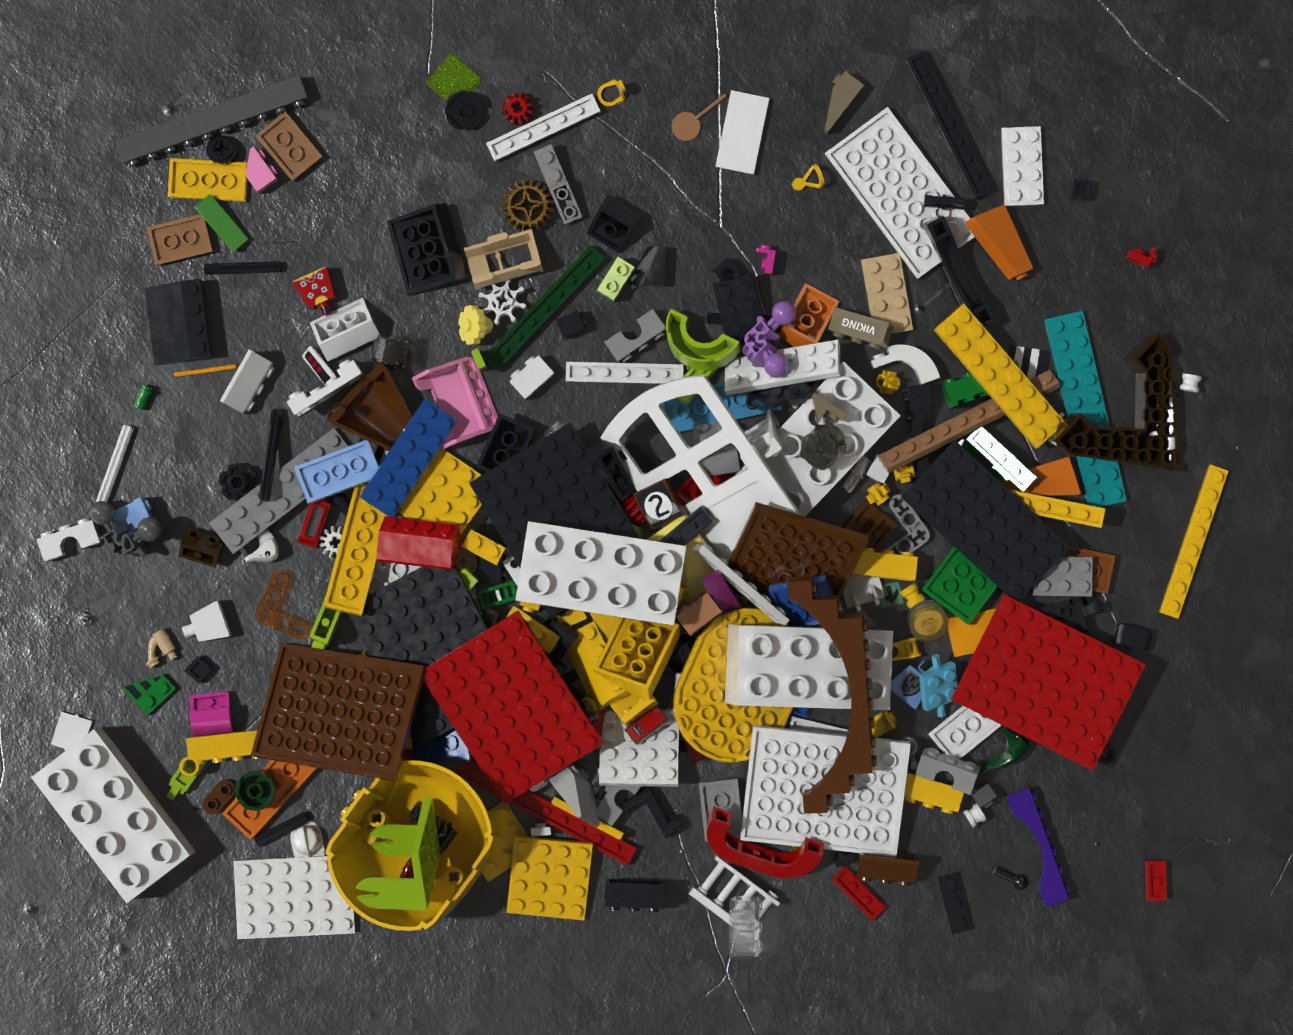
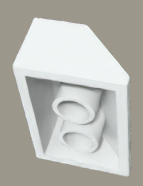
[310,297,380,362]
[220,350,274,414]

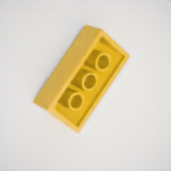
[567,621,631,710]

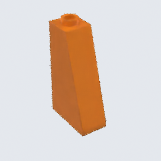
[965,204,1033,280]
[1003,457,1081,496]

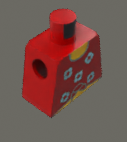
[292,266,336,316]

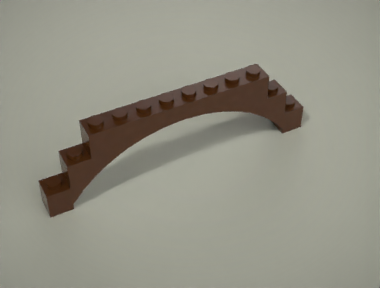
[787,577,877,814]

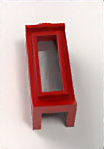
[297,498,332,548]

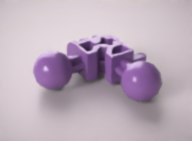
[742,301,797,378]

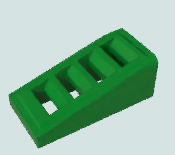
[477,580,517,610]

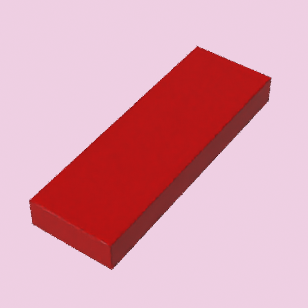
[831,865,886,921]

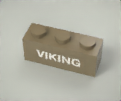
[828,307,894,350]

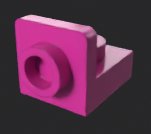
[756,245,776,276]

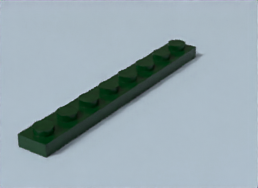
[483,245,605,372]

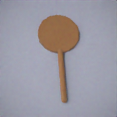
[671,94,727,141]

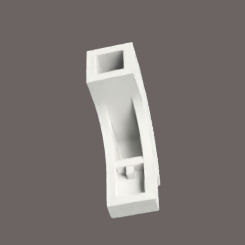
[870,344,940,385]

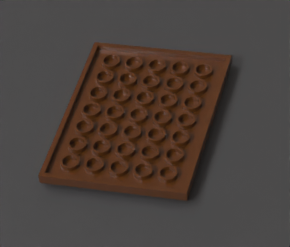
[251,643,426,782]

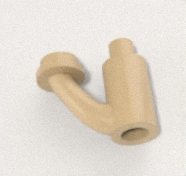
[146,628,177,668]

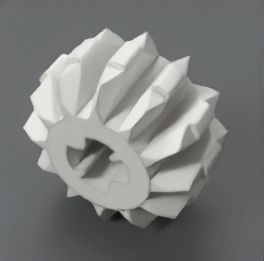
[319,526,343,558]

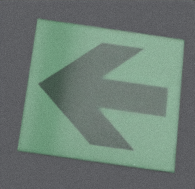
[880,581,904,608]

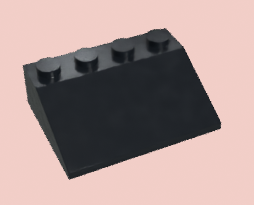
[387,203,467,296]
[144,279,213,365]

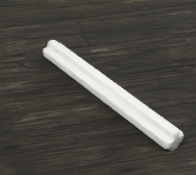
[96,425,134,502]

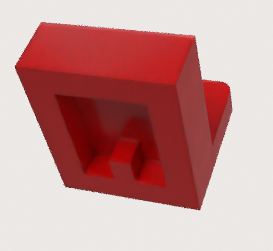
[1125,247,1158,269]

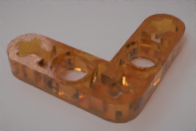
[255,570,310,639]

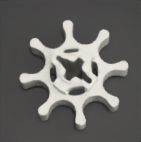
[479,279,527,326]

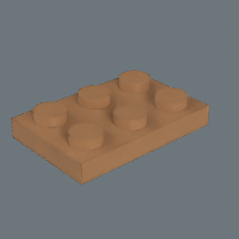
[255,111,323,181]
[146,214,213,266]

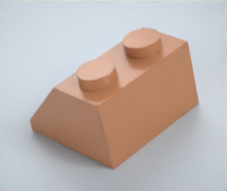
[676,593,722,637]

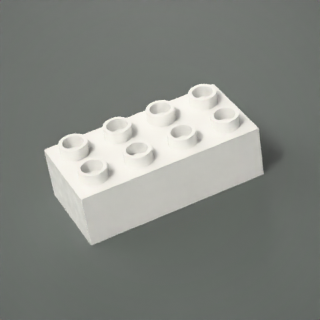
[735,361,901,516]
[516,521,686,626]
[725,624,893,710]
[31,727,196,903]

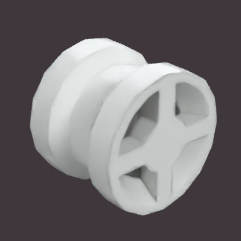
[1180,373,1202,393]
[963,803,986,828]

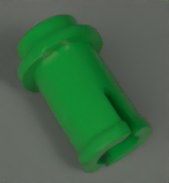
[133,384,153,410]

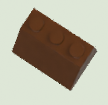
[855,853,919,886]

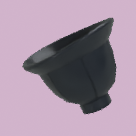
[668,633,696,673]

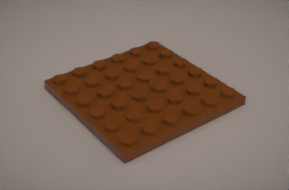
[726,502,869,606]

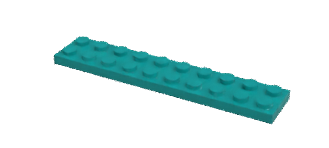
[1044,311,1127,507]

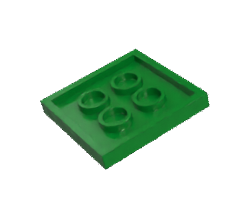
[921,547,997,626]

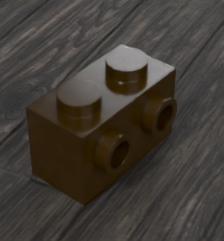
[178,527,224,568]

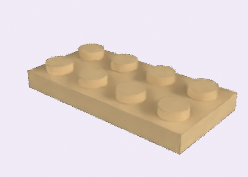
[861,253,913,334]

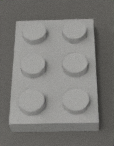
[1032,557,1093,596]
[699,778,742,842]

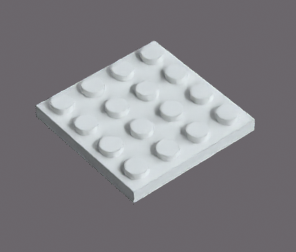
[599,708,679,787]

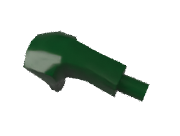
[980,725,1030,775]

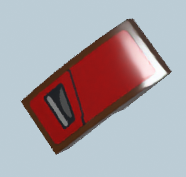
[624,705,670,745]

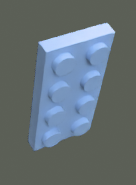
[294,440,378,504]

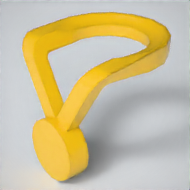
[597,79,626,107]
[792,164,825,191]

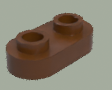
[202,780,236,814]

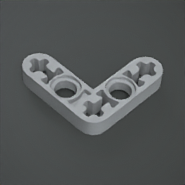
[885,495,930,555]

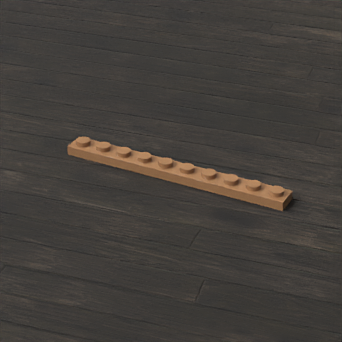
[878,370,1060,473]

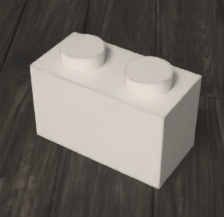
[509,355,554,400]

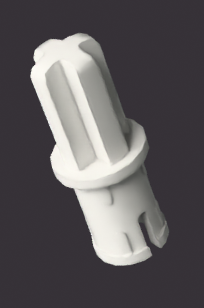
[842,456,872,493]

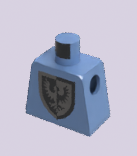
[891,661,931,709]

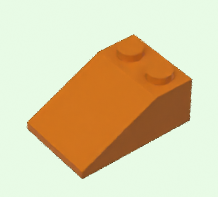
[778,283,840,347]

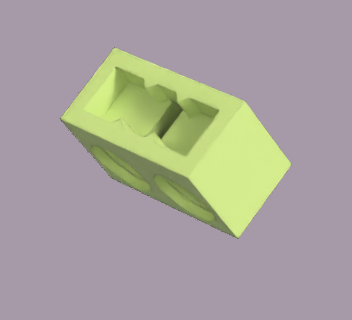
[597,257,635,302]

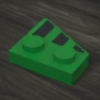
[122,674,177,715]

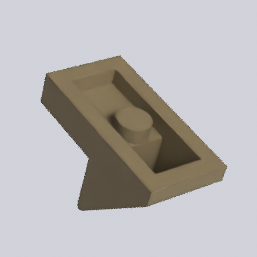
[811,392,848,424]

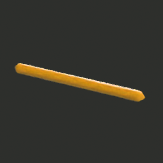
[173,364,238,377]

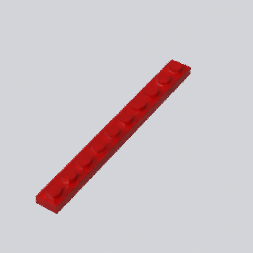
[455,761,637,866]

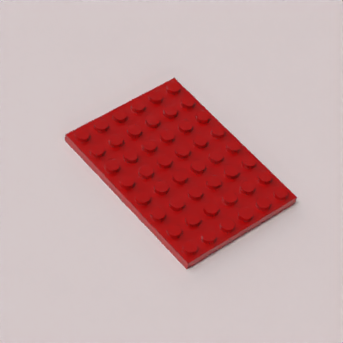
[951,594,1146,771]
[423,610,604,804]

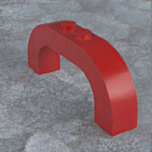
[707,806,824,878]

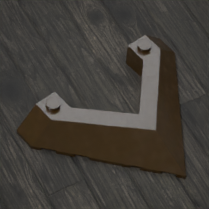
[1053,332,1182,471]

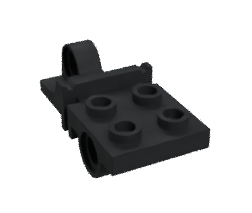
[1035,592,1103,636]

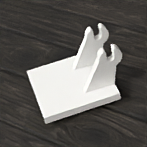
[843,575,885,612]

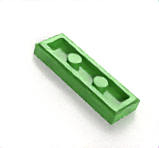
[194,194,248,252]

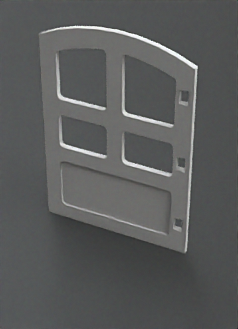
[600,375,801,562]

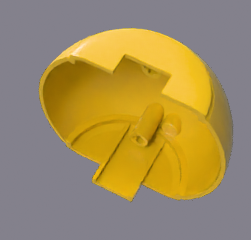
[325,760,495,931]

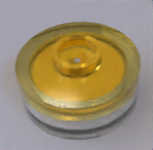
[907,600,949,642]

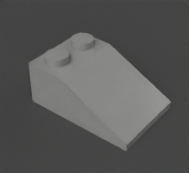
[547,763,600,827]

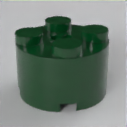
[235,770,277,811]

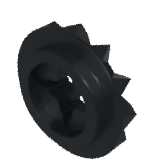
[206,136,238,165]

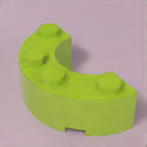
[666,309,741,370]

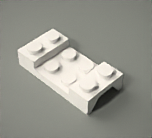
[286,359,364,417]
[740,409,782,468]

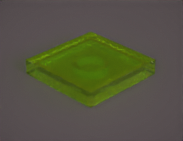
[425,53,481,101]

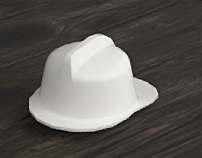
[291,820,324,857]

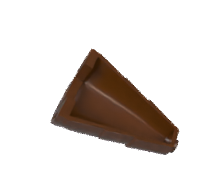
[327,362,412,451]

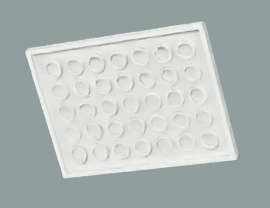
[740,725,911,857]

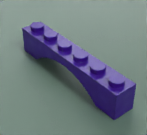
[1005,787,1070,907]

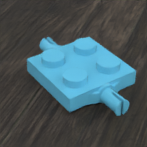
[919,654,958,717]

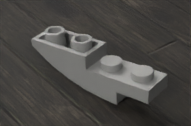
[533,144,582,225]

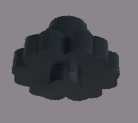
[218,463,259,502]

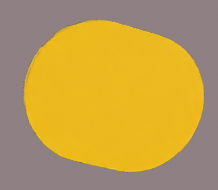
[673,608,793,762]

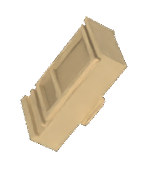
[464,229,543,290]

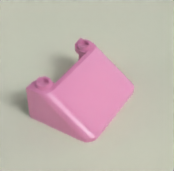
[412,357,498,451]

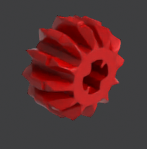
[501,92,534,125]
[619,494,646,526]

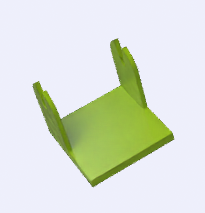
[355,797,441,911]

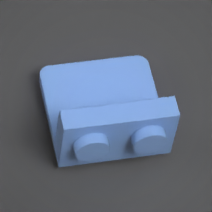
[113,497,156,533]

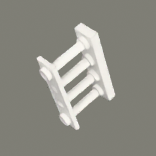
[689,855,780,941]

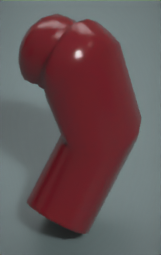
[400,857,414,879]

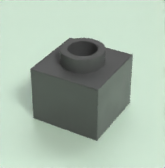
[971,783,997,808]

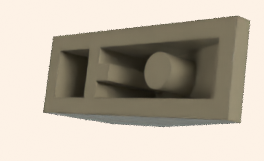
[824,71,864,133]

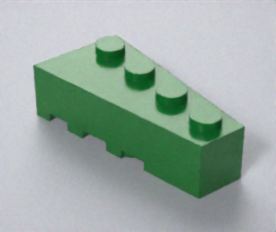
[941,360,1020,409]

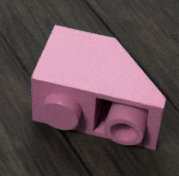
[246,146,278,194]

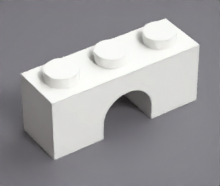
[36,518,103,562]

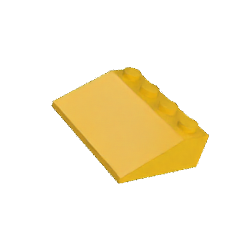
[594,617,681,700]

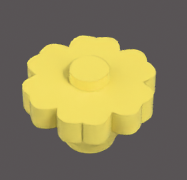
[458,305,493,345]

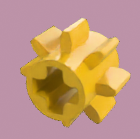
[876,370,900,395]
[893,462,915,484]
[866,481,891,506]

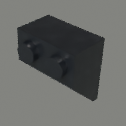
[586,194,642,253]

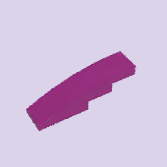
[701,570,743,614]

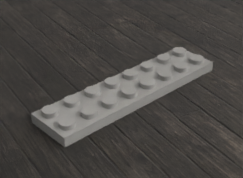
[209,428,349,555]

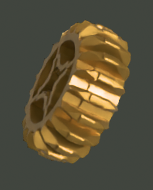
[501,179,554,232]

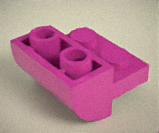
[189,691,233,737]

